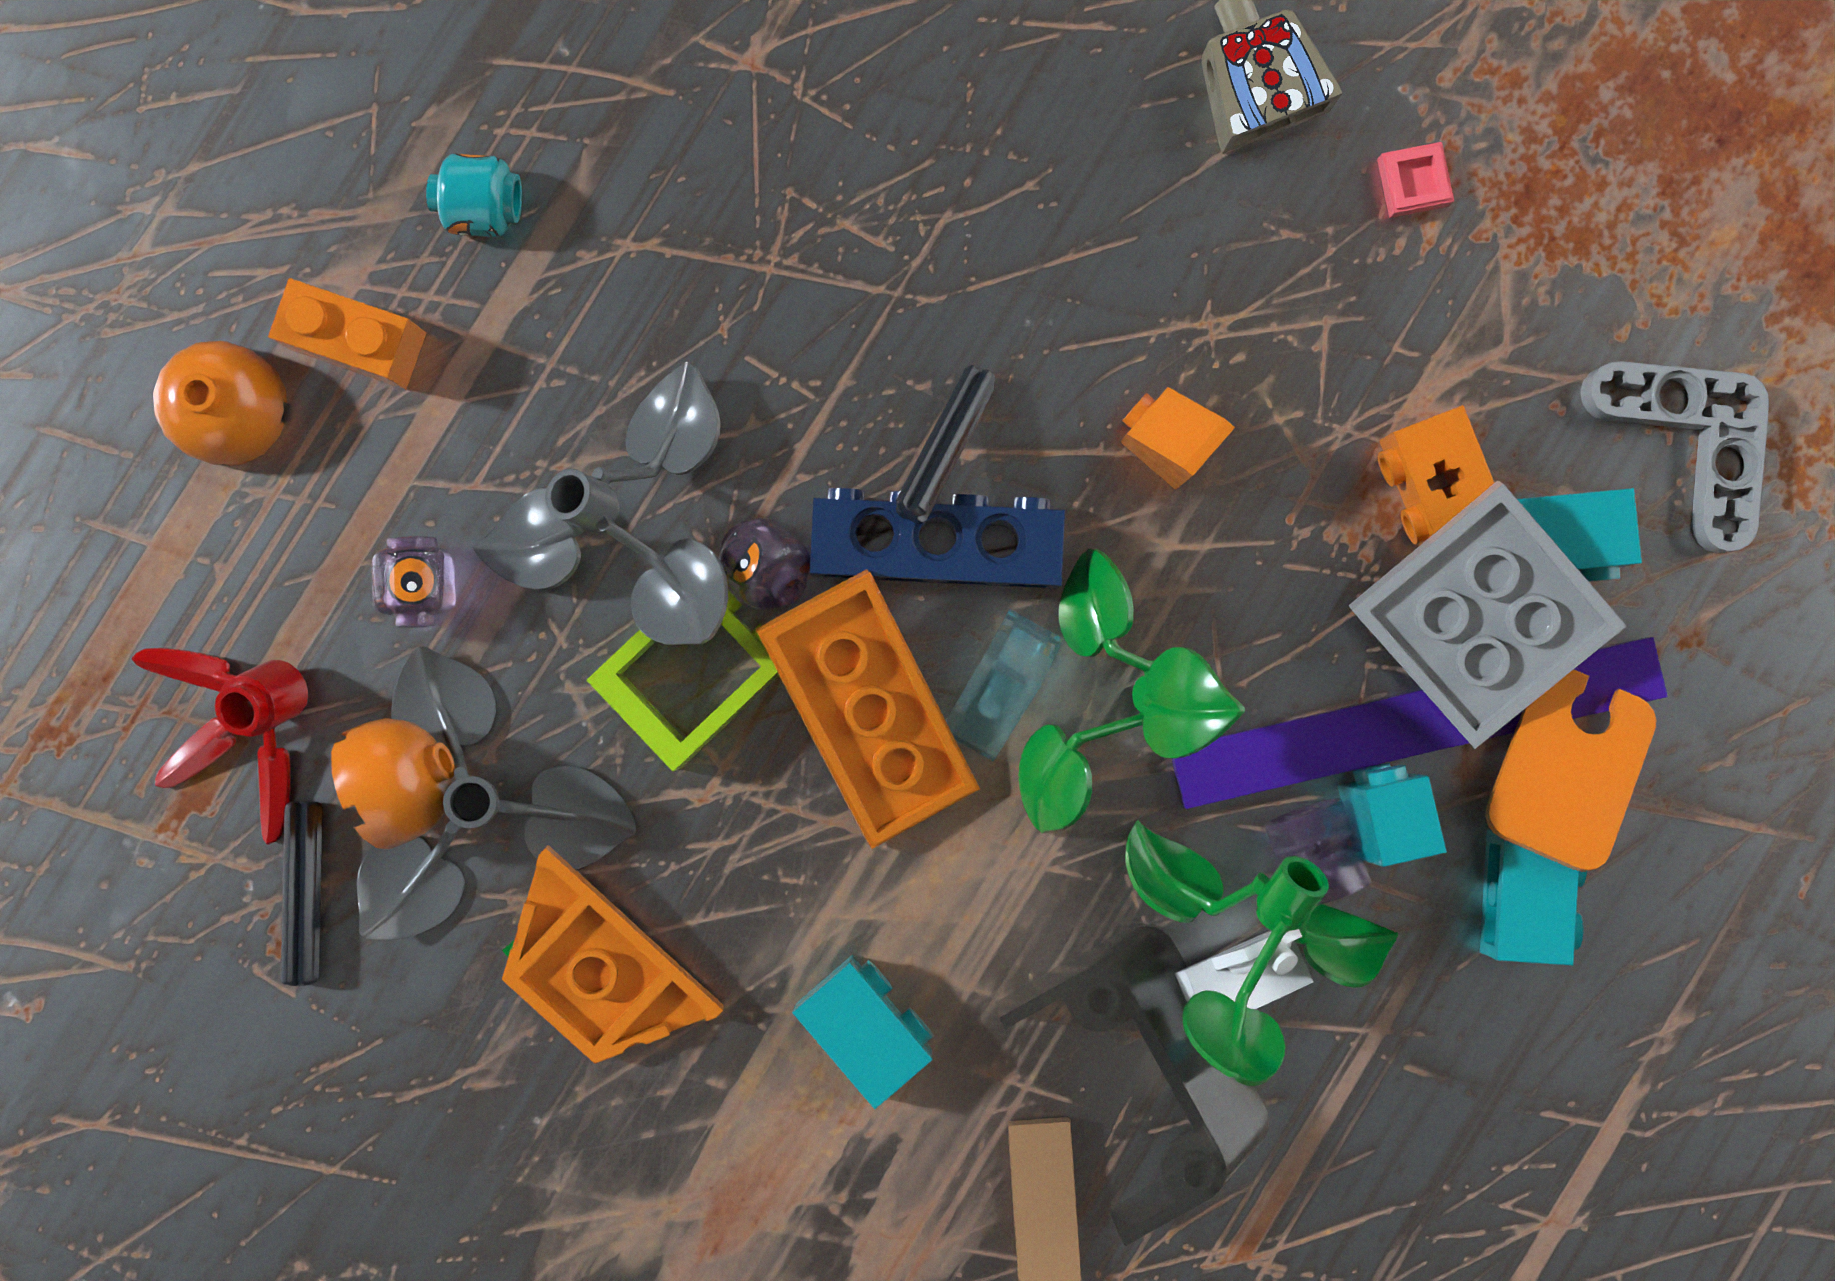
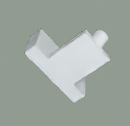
[1175,929,1313,1009]

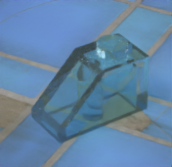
[946,609,1064,762]

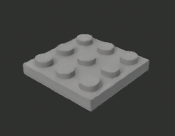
[1349,481,1627,749]

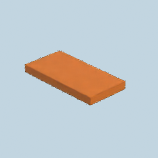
[755,570,980,849]

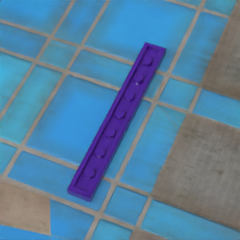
[1171,637,1668,809]

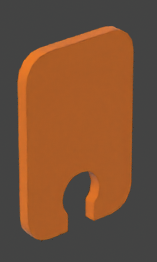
[1485,669,1657,872]

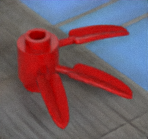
[132,648,308,845]

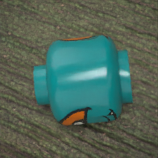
[426,154,522,237]

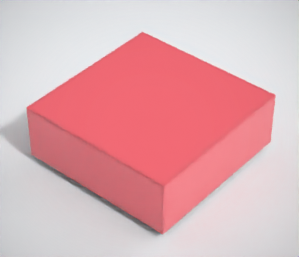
[1377,142,1454,218]

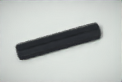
[896,365,995,524]
[281,801,323,986]

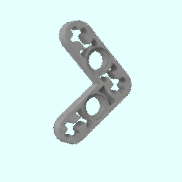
[1580,361,1769,554]

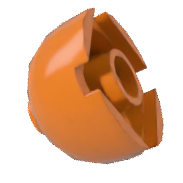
[153,341,287,466]
[331,718,455,849]

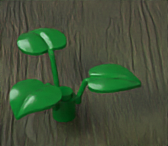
[1018,548,1245,834]
[1125,820,1398,1086]

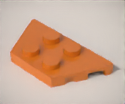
[502,845,724,1064]

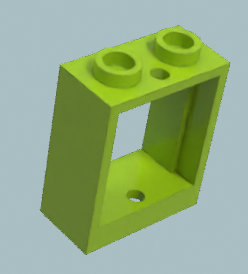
[587,589,779,772]

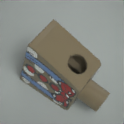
[1201,0,1342,154]

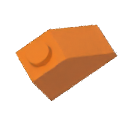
[1121,387,1235,490]

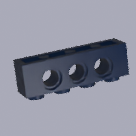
[810,488,1065,589]

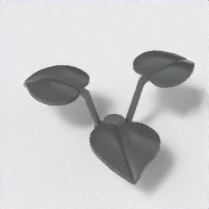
[473,362,728,646]
[357,646,636,940]

